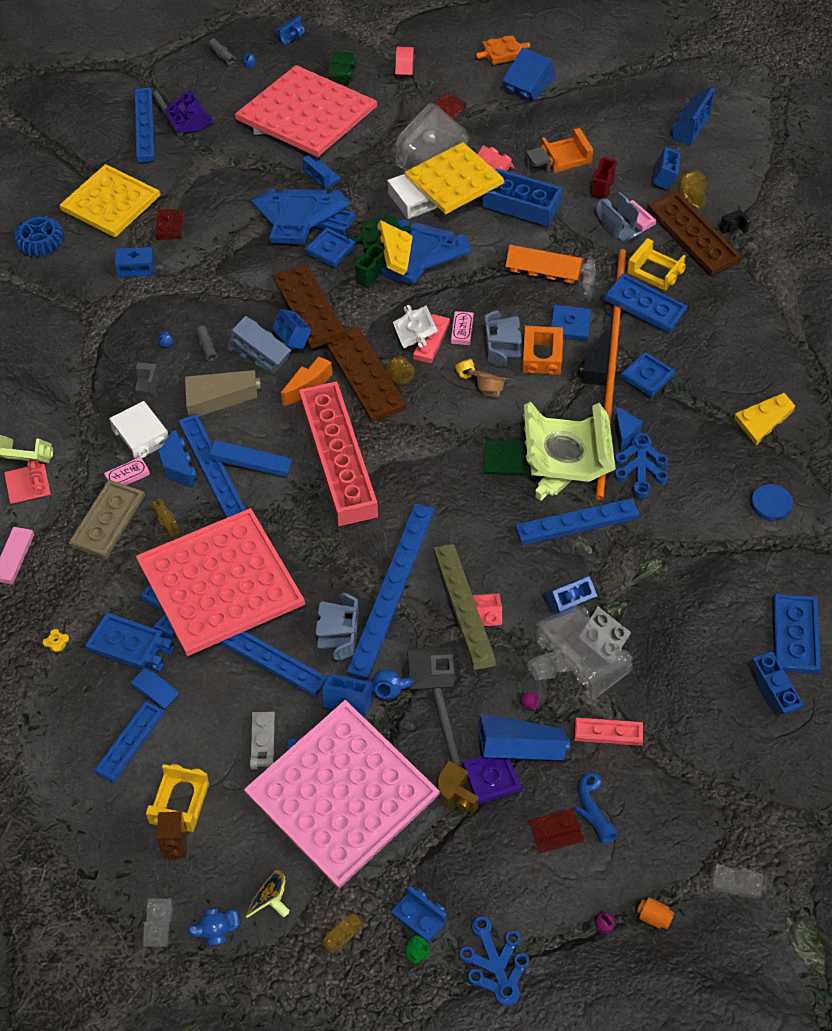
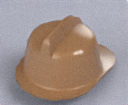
[467,370,510,397]

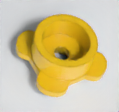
[43,629,69,652]

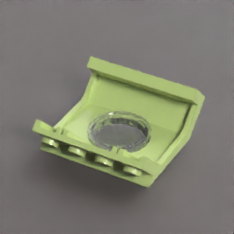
[523,402,616,482]

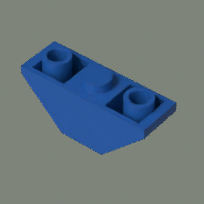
[158,430,197,488]
[752,651,804,715]

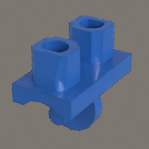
[275,16,305,46]

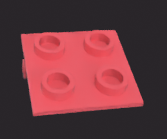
[4,459,51,504]

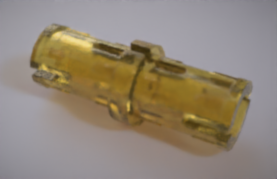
[151,499,181,537]

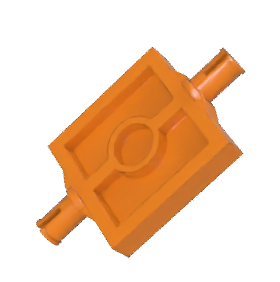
[475,35,530,65]

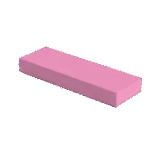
[0,527,34,585]

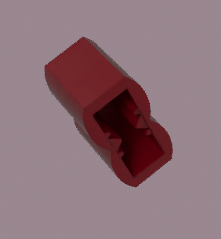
[592,157,617,198]

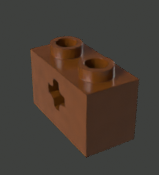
[157,811,188,860]

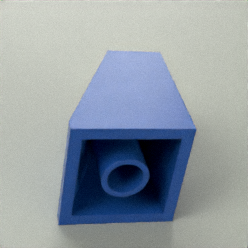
[502,47,556,101]

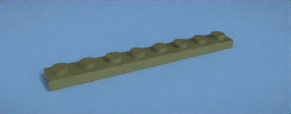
[434,544,496,670]

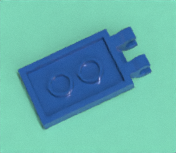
[85,613,175,672]

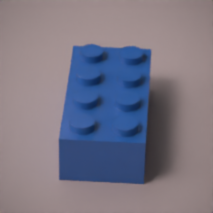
[482,168,563,227]

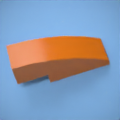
[281,356,333,406]

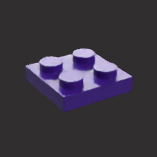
[463,756,521,805]

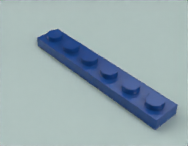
[135,88,155,162]
[515,498,639,545]

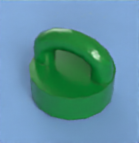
[405,935,430,964]

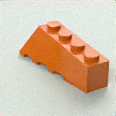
[505,245,584,283]

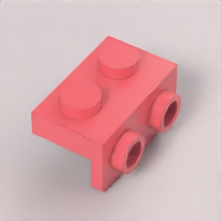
[477,145,515,171]

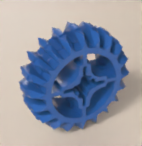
[14,215,64,258]

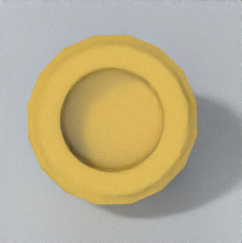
[454,359,475,379]

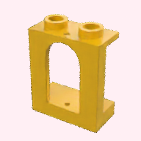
[627,238,686,291]
[146,764,209,832]

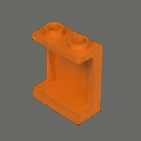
[539,128,593,173]

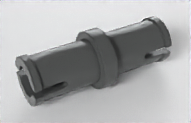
[208,38,236,65]
[196,325,218,362]

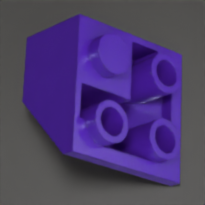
[164,89,213,132]

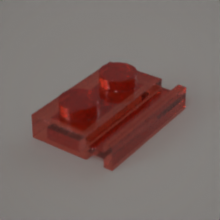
[425,92,466,125]
[155,209,184,240]
[529,808,584,854]

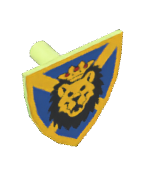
[246,870,290,918]

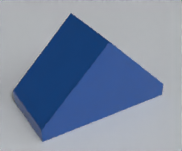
[614,408,643,451]

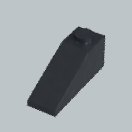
[579,329,610,385]

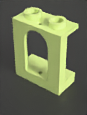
[0,435,53,463]

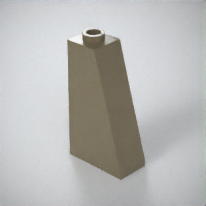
[185,370,261,417]

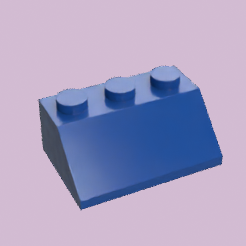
[671,87,715,146]

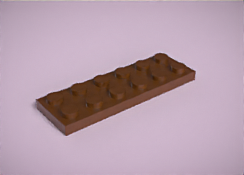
[647,191,742,275]
[273,264,346,348]
[325,327,407,423]

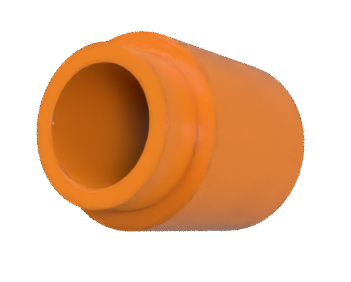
[637,897,675,930]

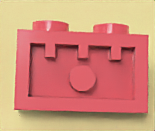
[473,593,502,626]

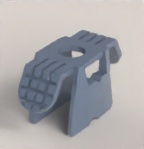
[595,192,643,244]
[484,310,522,366]
[316,593,359,660]

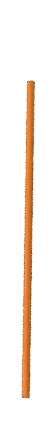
[595,249,626,500]

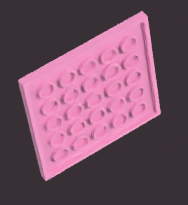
[244,700,440,889]

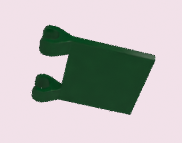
[483,440,537,478]

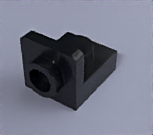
[720,209,750,234]

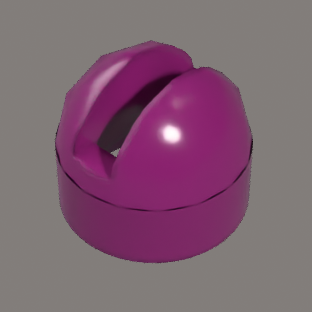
[521,692,539,711]
[595,912,615,934]

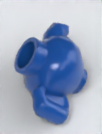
[364,669,413,701]
[187,908,240,946]

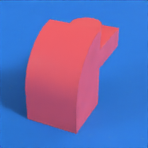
[395,47,415,75]

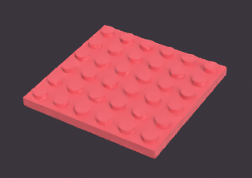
[235,65,377,157]
[136,508,305,656]

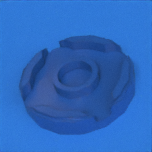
[751,484,793,521]

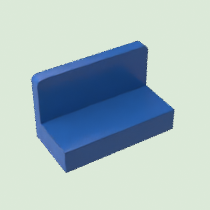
[303,156,341,190]

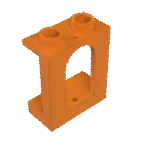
[523,326,563,375]

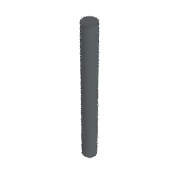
[152,91,184,136]
[433,688,462,767]

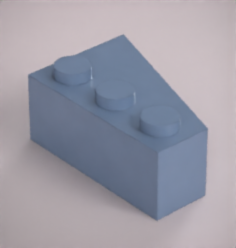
[226,316,291,374]

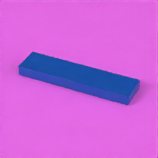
[209,440,292,477]
[94,701,165,784]

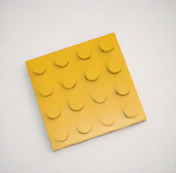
[405,142,504,214]
[60,164,160,237]

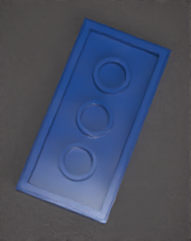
[604,273,688,333]
[773,594,821,674]

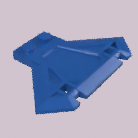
[251,189,351,244]
[382,220,472,285]

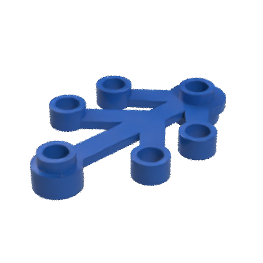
[615,433,668,499]
[460,916,529,1006]

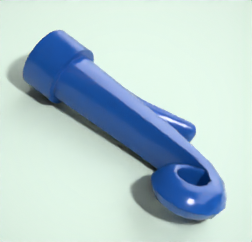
[574,772,618,844]

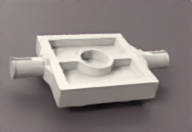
[393,305,438,348]

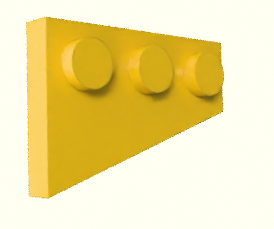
[377,220,413,275]
[734,393,795,445]

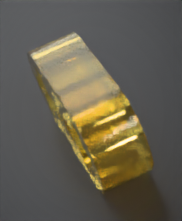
[322,913,364,954]

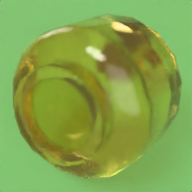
[386,356,415,385]

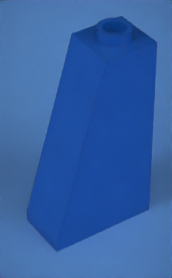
[478,714,570,760]

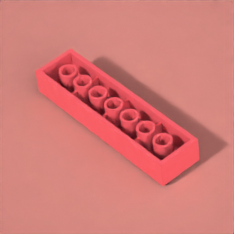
[299,381,378,526]

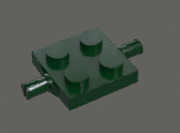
[351,215,412,253]

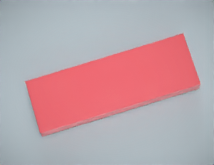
[575,718,643,746]

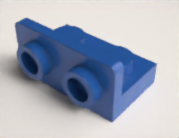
[391,886,447,944]

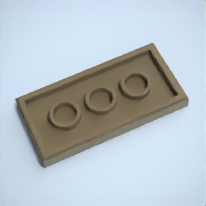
[69,480,145,559]

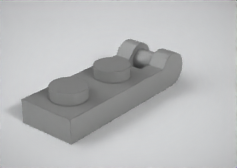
[250,712,275,770]

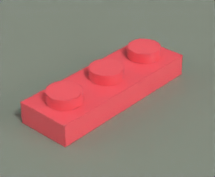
[413,314,450,364]

